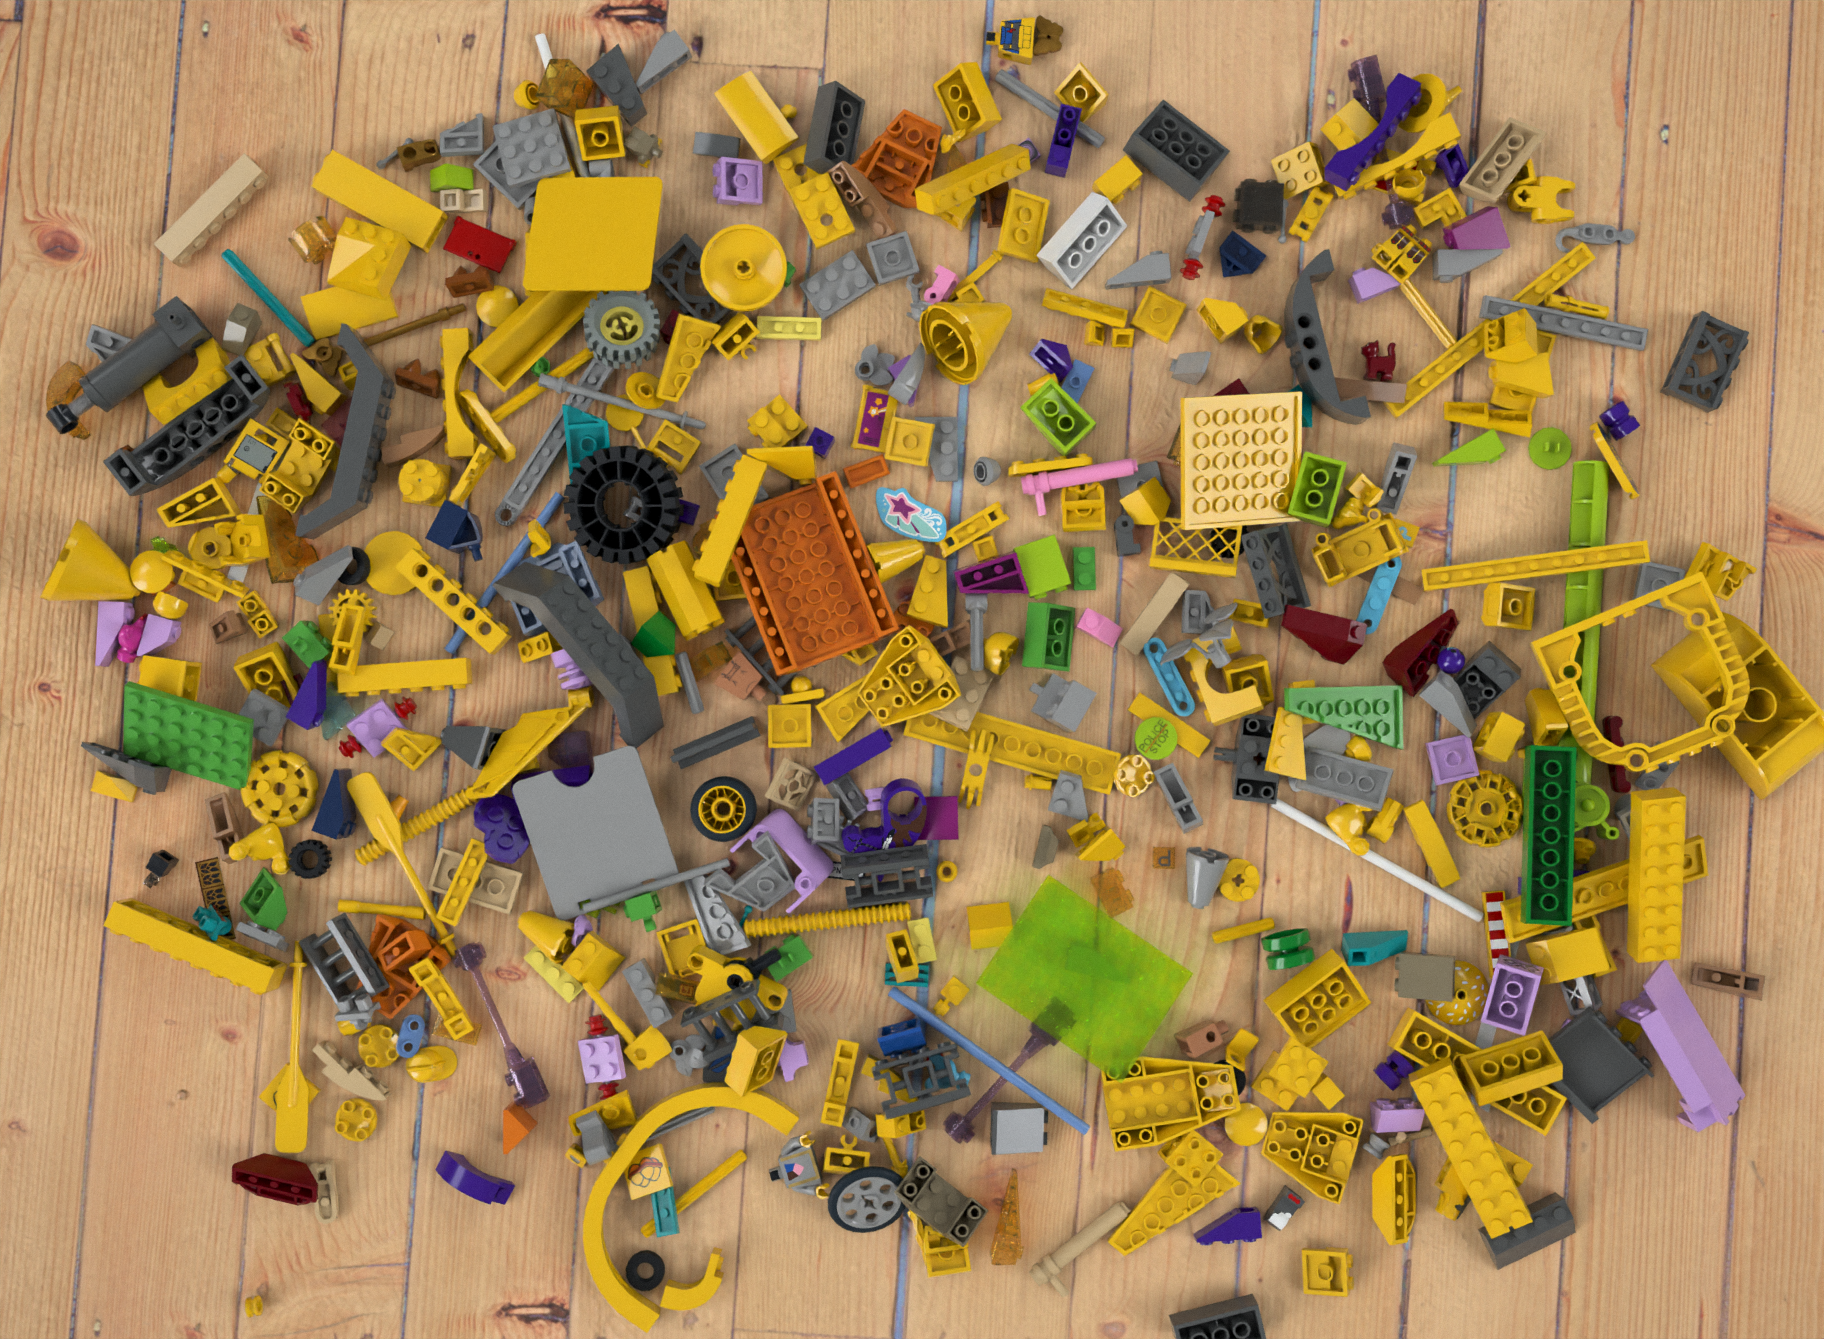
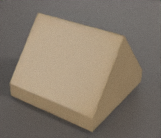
[365,621,395,650]

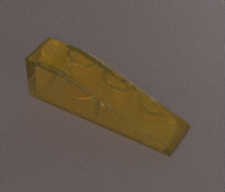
[256,496,319,584]
[990,1168,1024,1265]

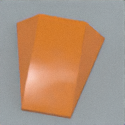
[851,109,942,208]
[356,914,452,1020]

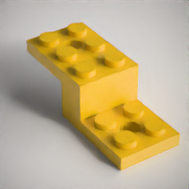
[773,143,855,250]

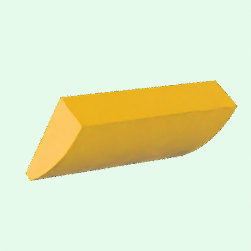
[714,71,799,164]
[300,286,398,341]

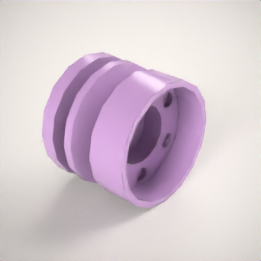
[551,649,593,690]

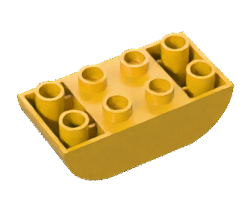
[1651,612,1824,800]

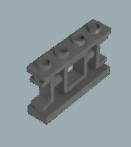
[840,844,933,908]
[871,1041,971,1121]

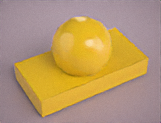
[781,676,825,705]

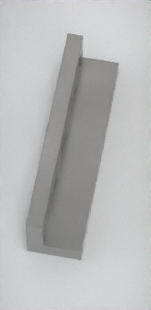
[1542,923,1603,1016]

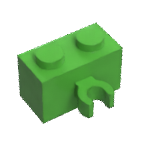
[282,621,333,669]
[623,891,662,932]
[765,934,814,982]

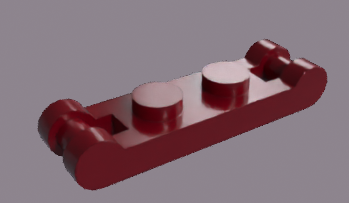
[1602,716,1631,793]

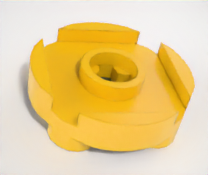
[188,527,233,570]
[1217,858,1260,902]

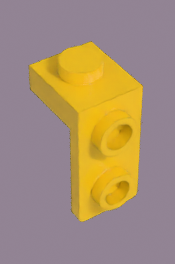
[517,632,563,663]

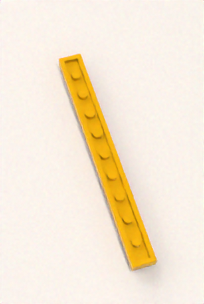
[1421,540,1650,592]

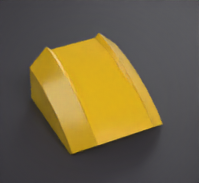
[1480,583,1535,631]
[1221,654,1274,707]

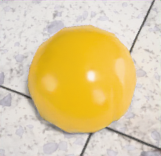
[1392,169,1426,199]
[153,591,188,619]

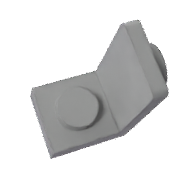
[1635,741,1679,790]

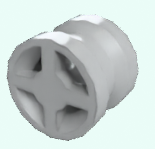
[1362,1133,1390,1160]

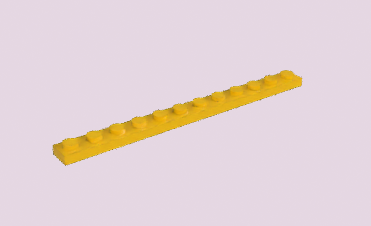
[1382,242,1596,419]

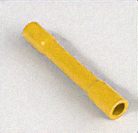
[337,899,427,920]

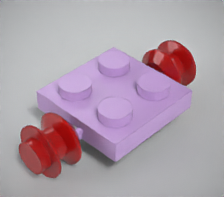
[339,696,417,758]
[578,1014,626,1100]

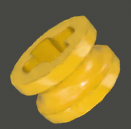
[245,1296,263,1318]

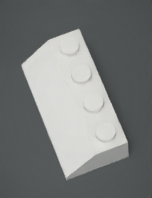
[1037,192,1127,289]

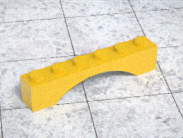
[1332,112,1461,201]
[439,328,478,460]

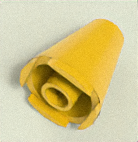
[865,539,925,584]
[518,910,574,964]

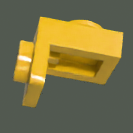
[1345,472,1384,508]

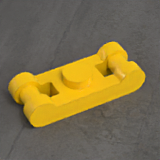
[1288,186,1334,243]

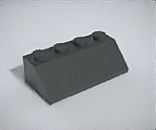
[803,81,865,174]
[1478,1192,1576,1270]

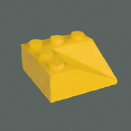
[327,217,412,300]

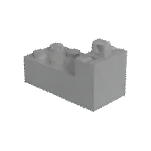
[1029,673,1097,732]

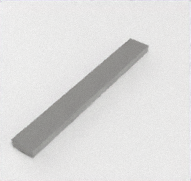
[1479,295,1648,351]

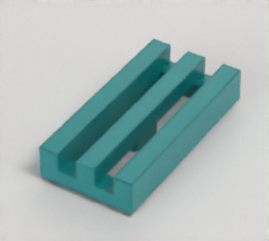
[885,963,929,987]

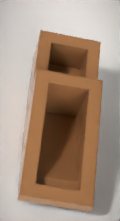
[381,425,447,468]
[205,792,249,864]

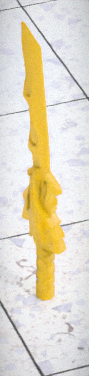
[882,1137,926,1266]

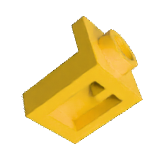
[527,519,551,558]

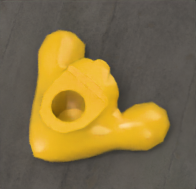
[1325,803,1373,856]
[229,822,290,875]

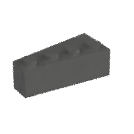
[1169,1294,1266,1339]

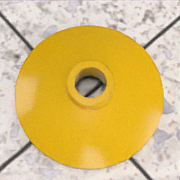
[625,372,666,409]

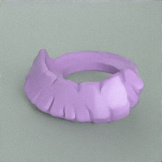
[571,915,593,947]

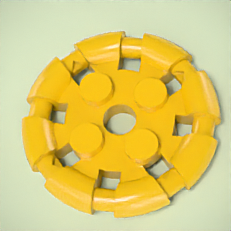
[241,750,319,828]
[1446,770,1524,848]

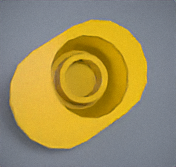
[406,1046,457,1083]

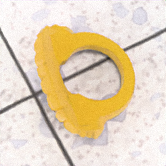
[940,128,966,153]

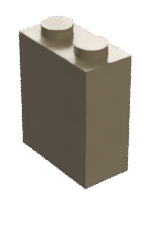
[1395,952,1455,1002]

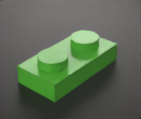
[1073,547,1096,591]

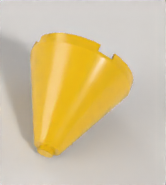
[919,302,1012,385]
[40,518,141,601]

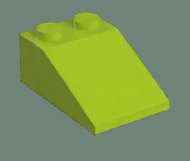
[1020,378,1096,456]

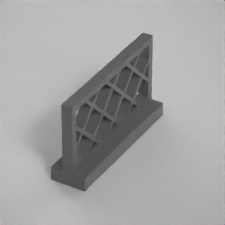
[670,716,761,769]

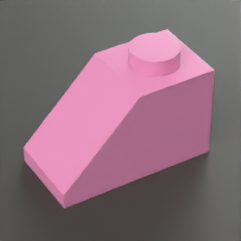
[1075,608,1123,648]

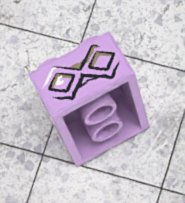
[1481,954,1544,1036]

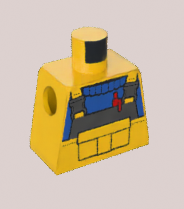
[986,18,1035,65]

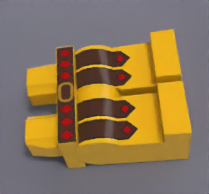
[1371,224,1432,284]

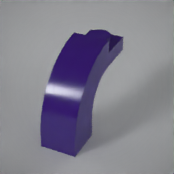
[435,1150,515,1205]

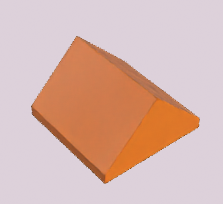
[503,1102,538,1154]

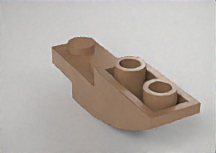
[827,160,897,240]

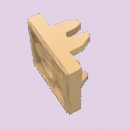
[765,758,817,812]

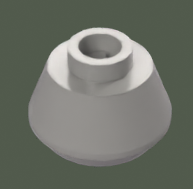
[974,457,1001,486]

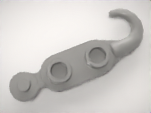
[1555,223,1635,253]

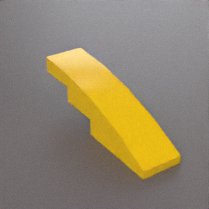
[1403,799,1461,888]

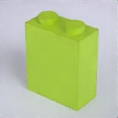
[1013,534,1071,600]

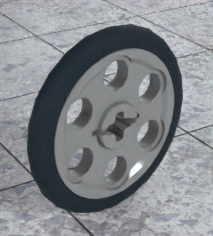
[828,1166,906,1233]

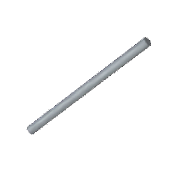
[583,858,730,913]

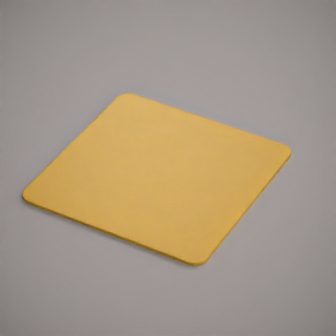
[523,177,663,291]

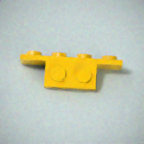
[161,550,250,603]

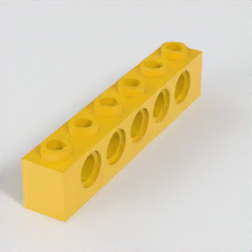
[395,548,512,655]

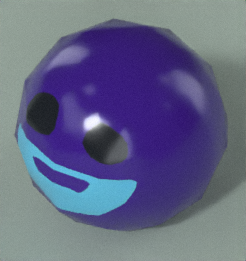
[1437,647,1465,674]

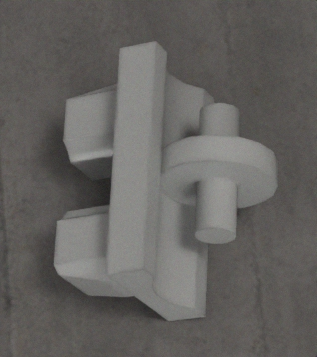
[335,994,381,1030]

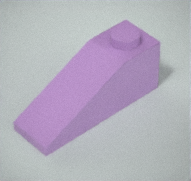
[95,601,135,667]

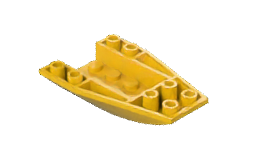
[1100,1057,1241,1152]

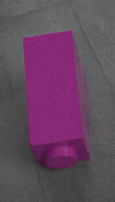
[1443,206,1511,250]

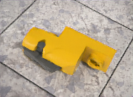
[1434,1156,1471,1221]

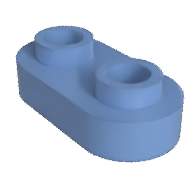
[396,1014,425,1058]

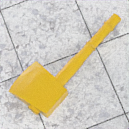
[582,980,673,1071]

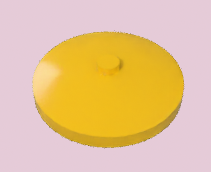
[700,224,787,312]

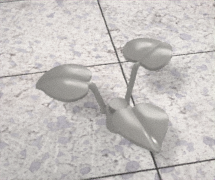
[1160,602,1238,668]

